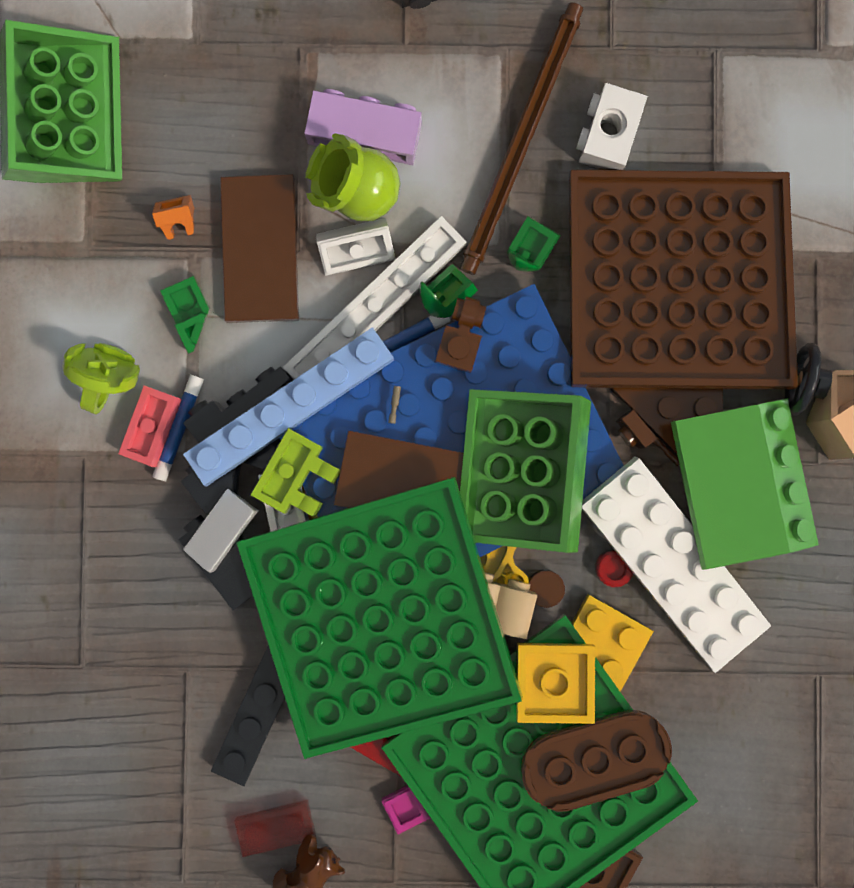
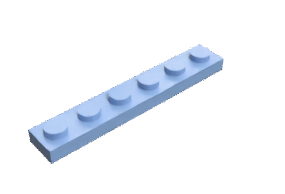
[183,327,394,486]

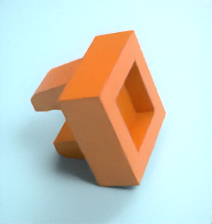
[152,195,195,240]

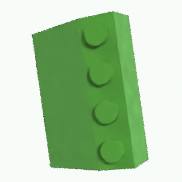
[0,20,122,183]
[460,389,591,553]
[671,398,819,570]

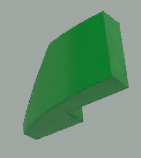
[160,275,210,354]

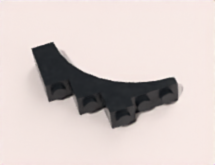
[178,366,293,610]

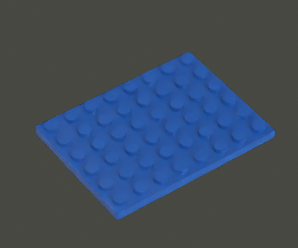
[280,284,624,557]

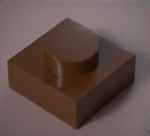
[616,410,657,449]

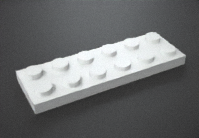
[582,457,771,673]

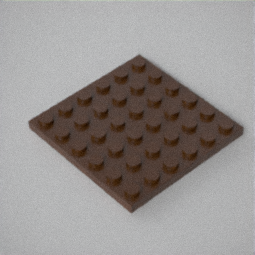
[569,170,798,390]

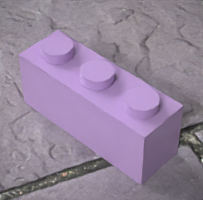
[304,89,422,165]

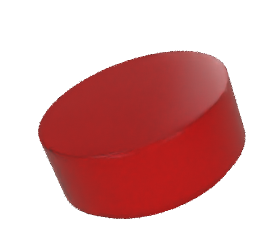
[595,550,633,587]

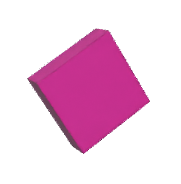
[382,785,431,834]

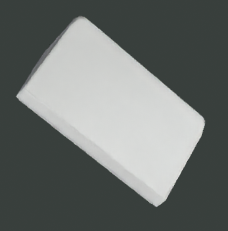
[316,218,396,276]
[183,489,259,573]

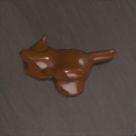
[273,834,345,888]

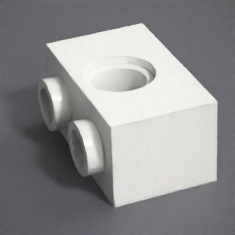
[576,83,648,170]

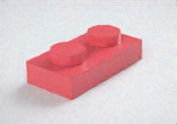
[118,385,182,467]

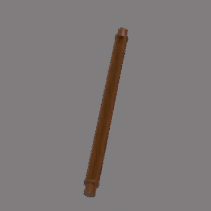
[460,2,583,275]

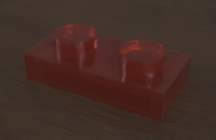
[234,800,316,857]

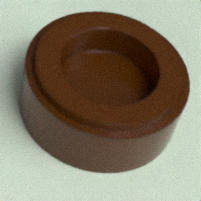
[529,570,565,608]

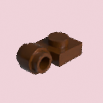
[435,296,487,373]

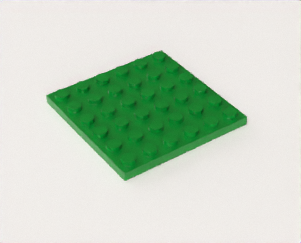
[236,476,523,759]
[381,614,698,888]

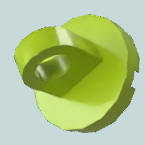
[62,343,140,415]

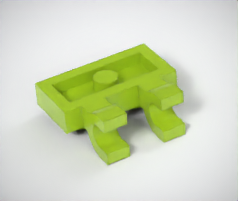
[251,428,341,517]

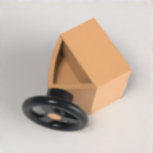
[785,343,854,460]

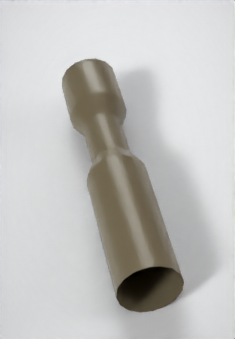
[388,386,401,424]

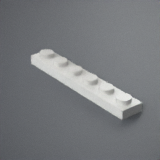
[283,216,467,379]

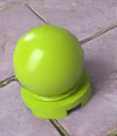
[305,133,401,221]

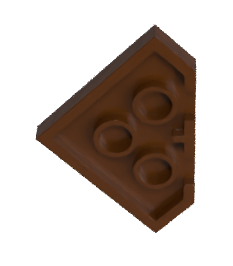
[611,388,723,457]

